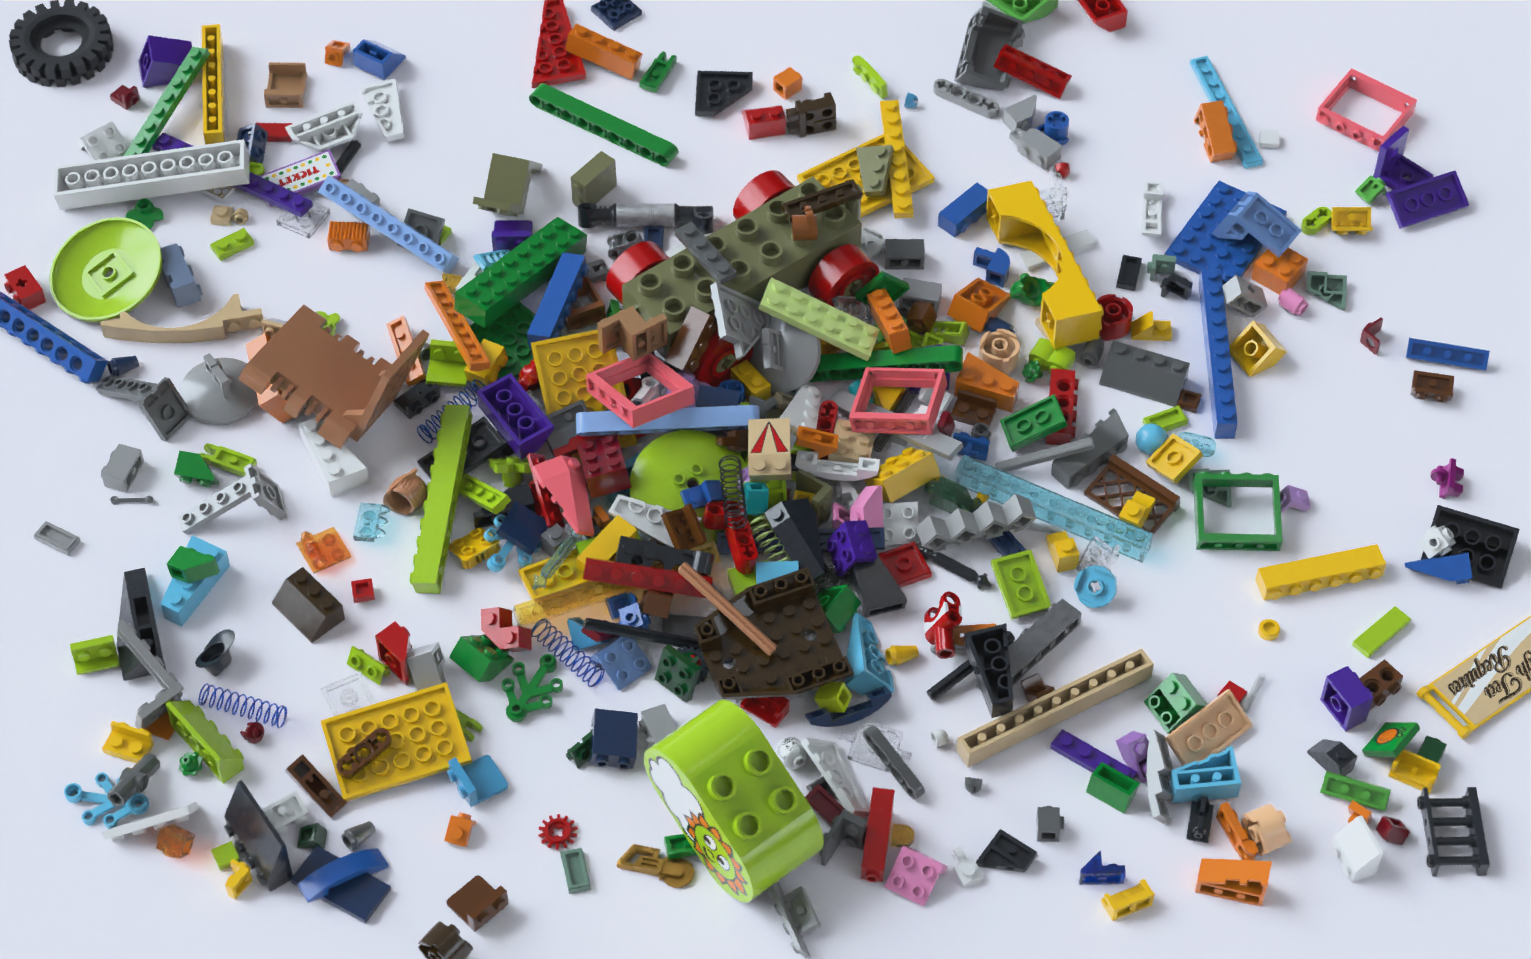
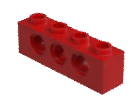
[1046,368,1079,445]

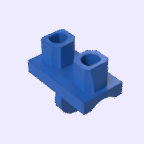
[953,431,990,461]

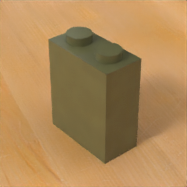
[571,151,617,208]

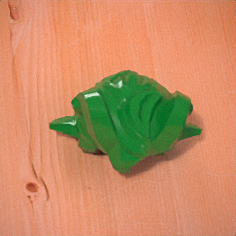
[1010,273,1054,307]

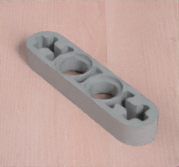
[933,78,999,118]

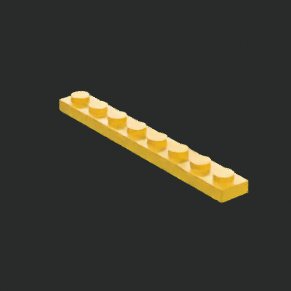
[880,100,914,219]

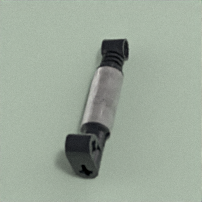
[578,203,714,235]

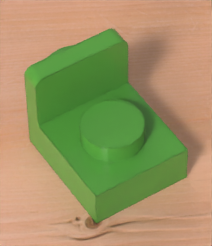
[1355,175,1387,205]

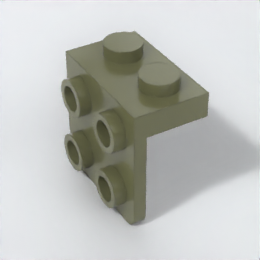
[796,469,833,527]

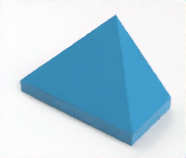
[567,617,611,651]

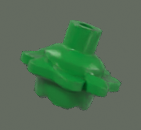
[1022,360,1043,383]
[178,752,203,777]

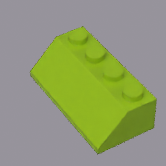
[166,700,244,784]

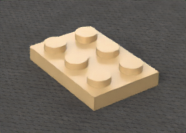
[828,419,876,464]

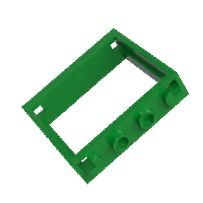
[1193,472,1283,551]

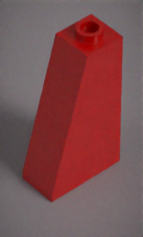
[861,787,895,882]

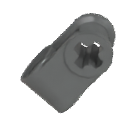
[607,229,644,260]

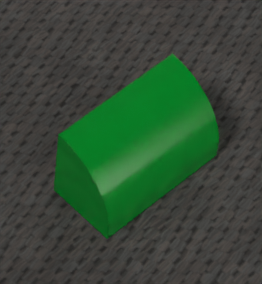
[1086,762,1140,814]

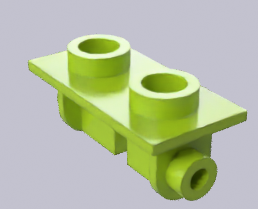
[346,646,391,685]

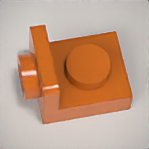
[325,40,351,67]

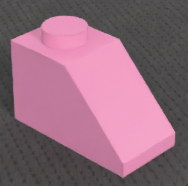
[850,485,884,528]

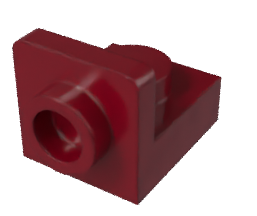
[110,85,140,110]

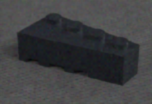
[964,623,1014,718]

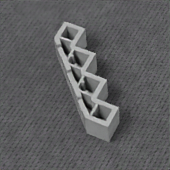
[916,494,1037,552]

